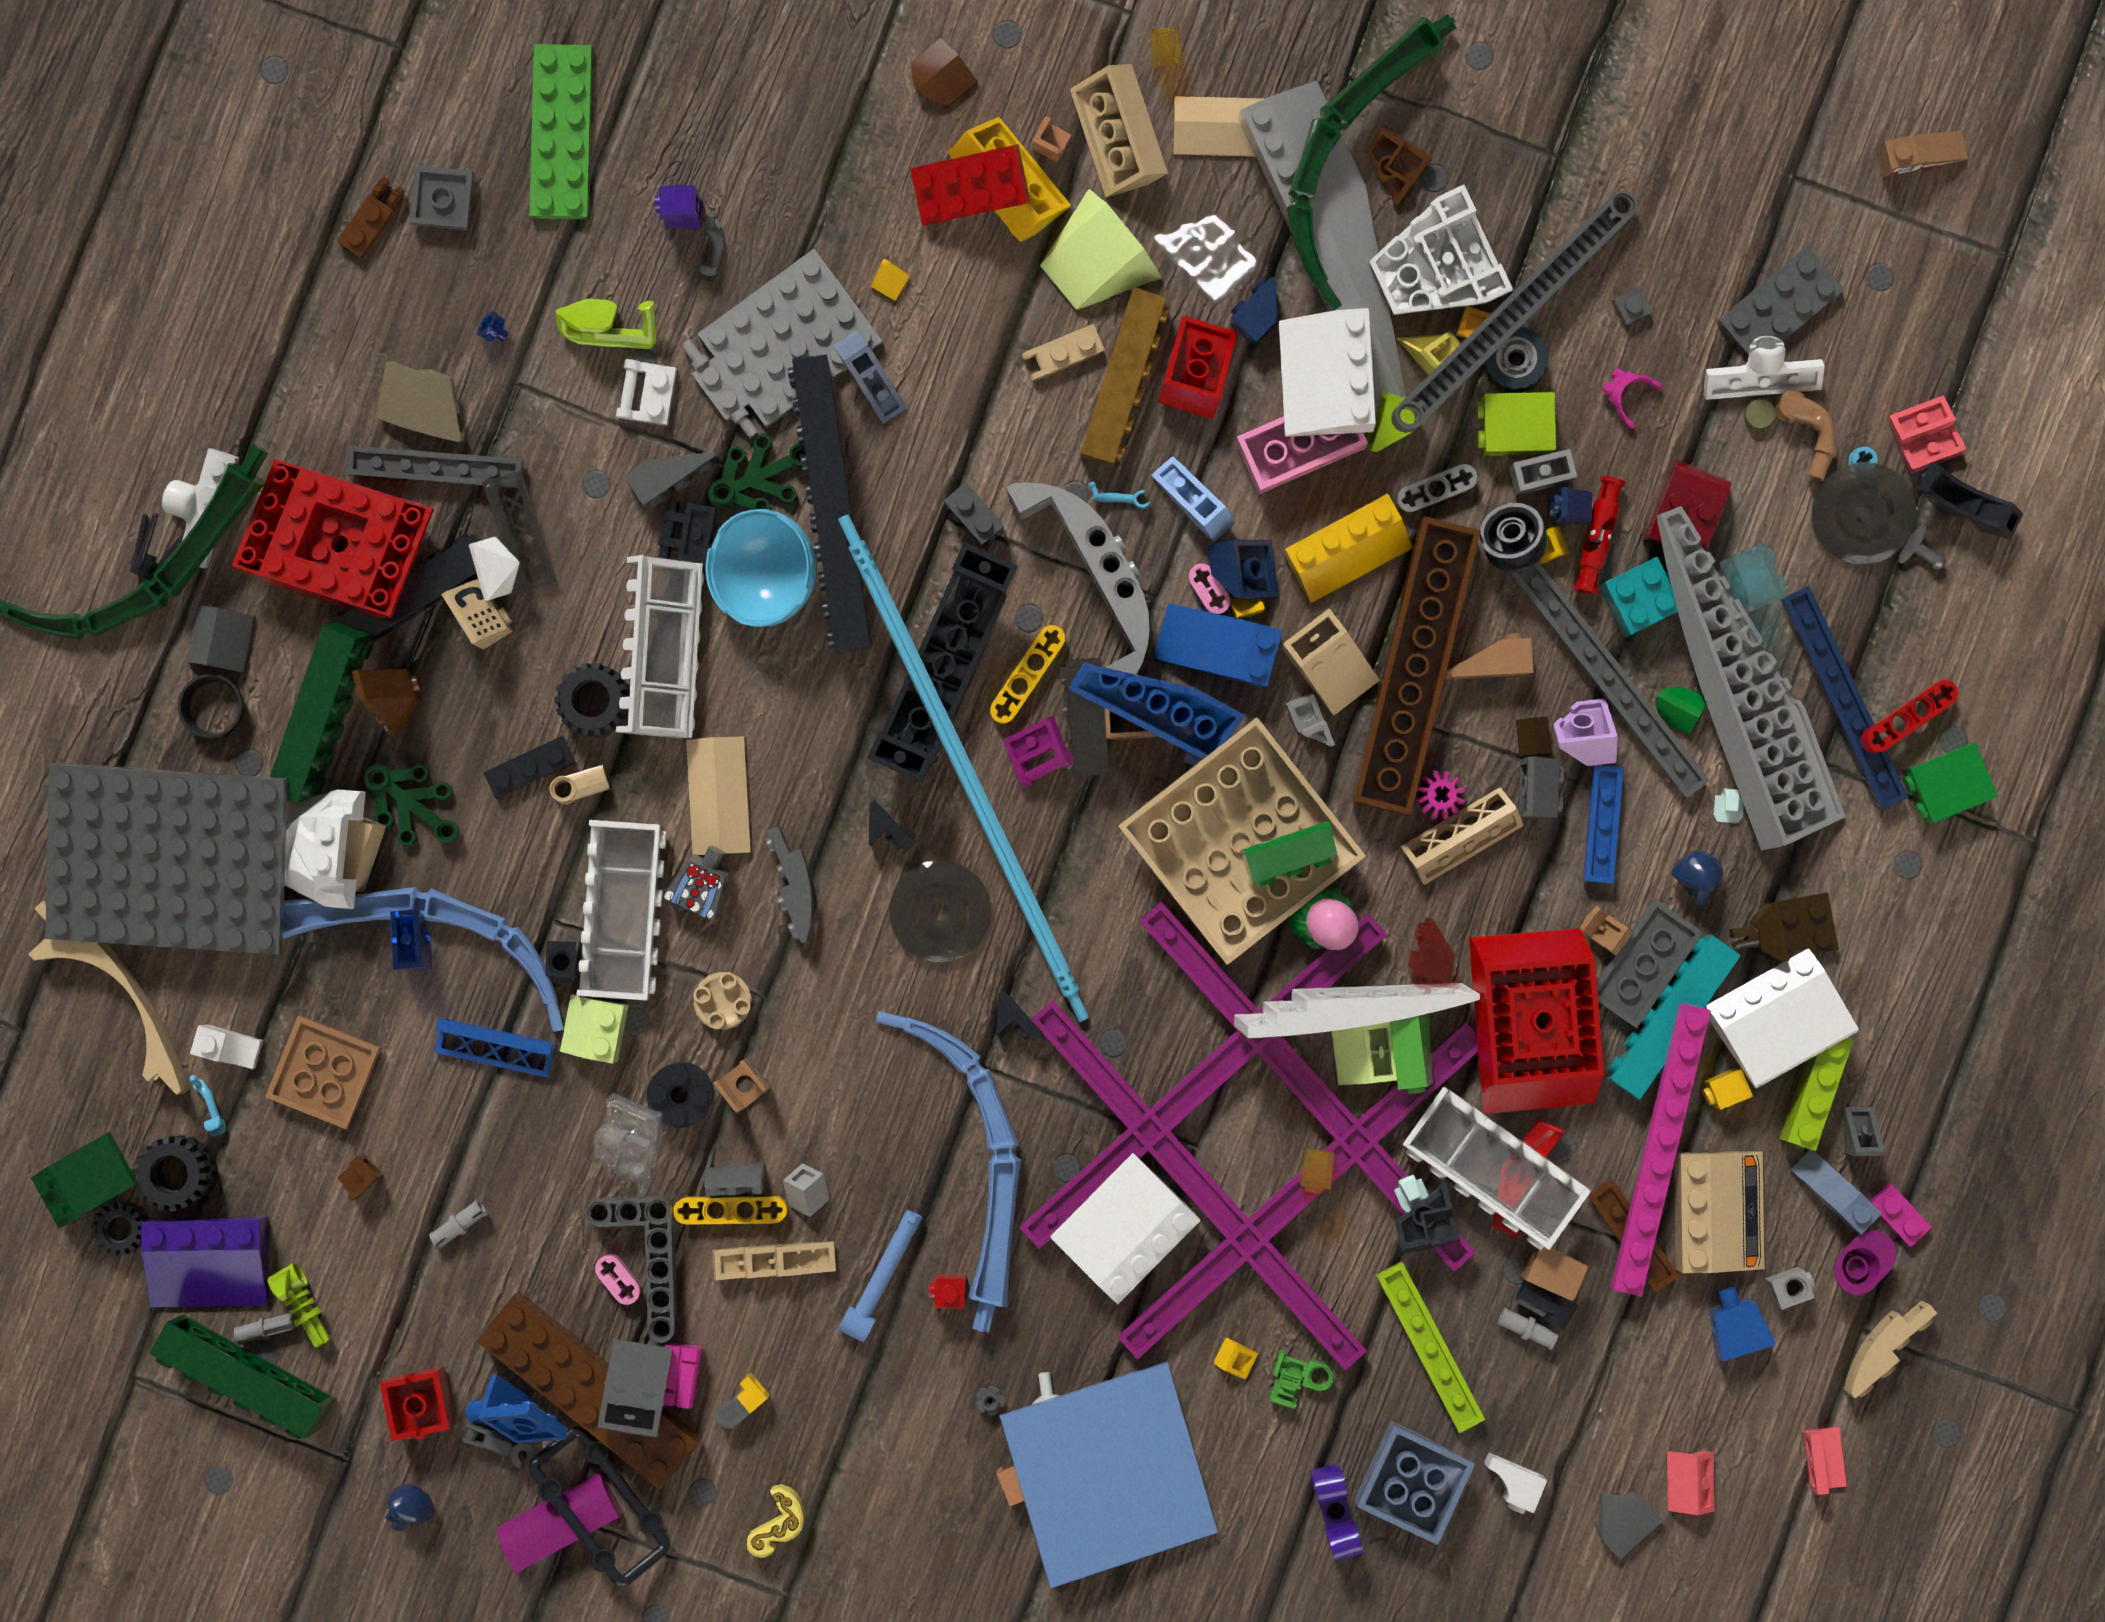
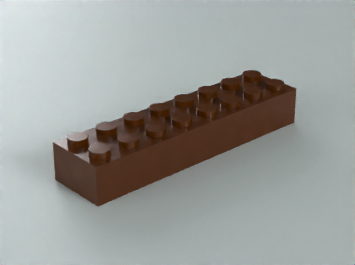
[476,1291,701,1490]

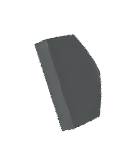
[1595,1491,1664,1559]

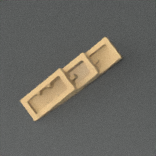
[712,1241,836,1280]

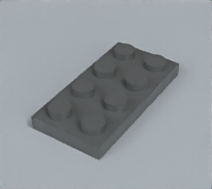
[1717,246,1845,358]
[1596,899,1703,1028]

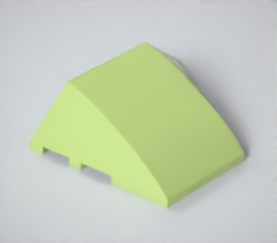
[1040,189,1162,311]

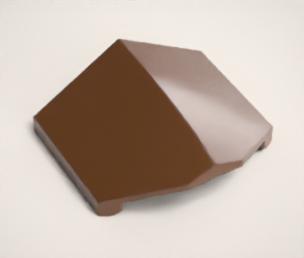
[911,38,978,108]

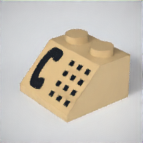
[441,579,513,650]

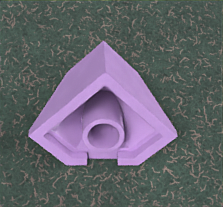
[1553,699,1618,766]

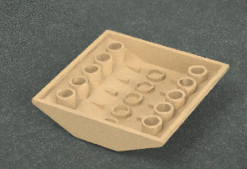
[1118,717,1366,965]

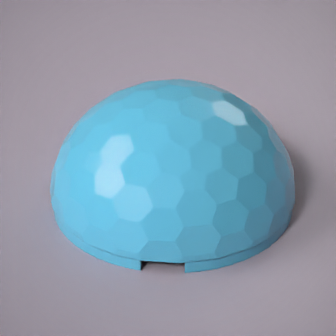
[706,509,817,627]

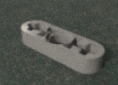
[1396,464,1477,514]

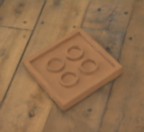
[265,1015,382,1130]

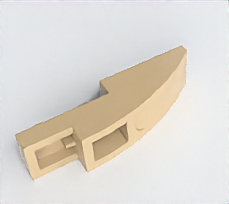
[1844,1301,1937,1398]

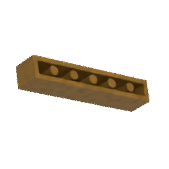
[1080,287,1170,467]

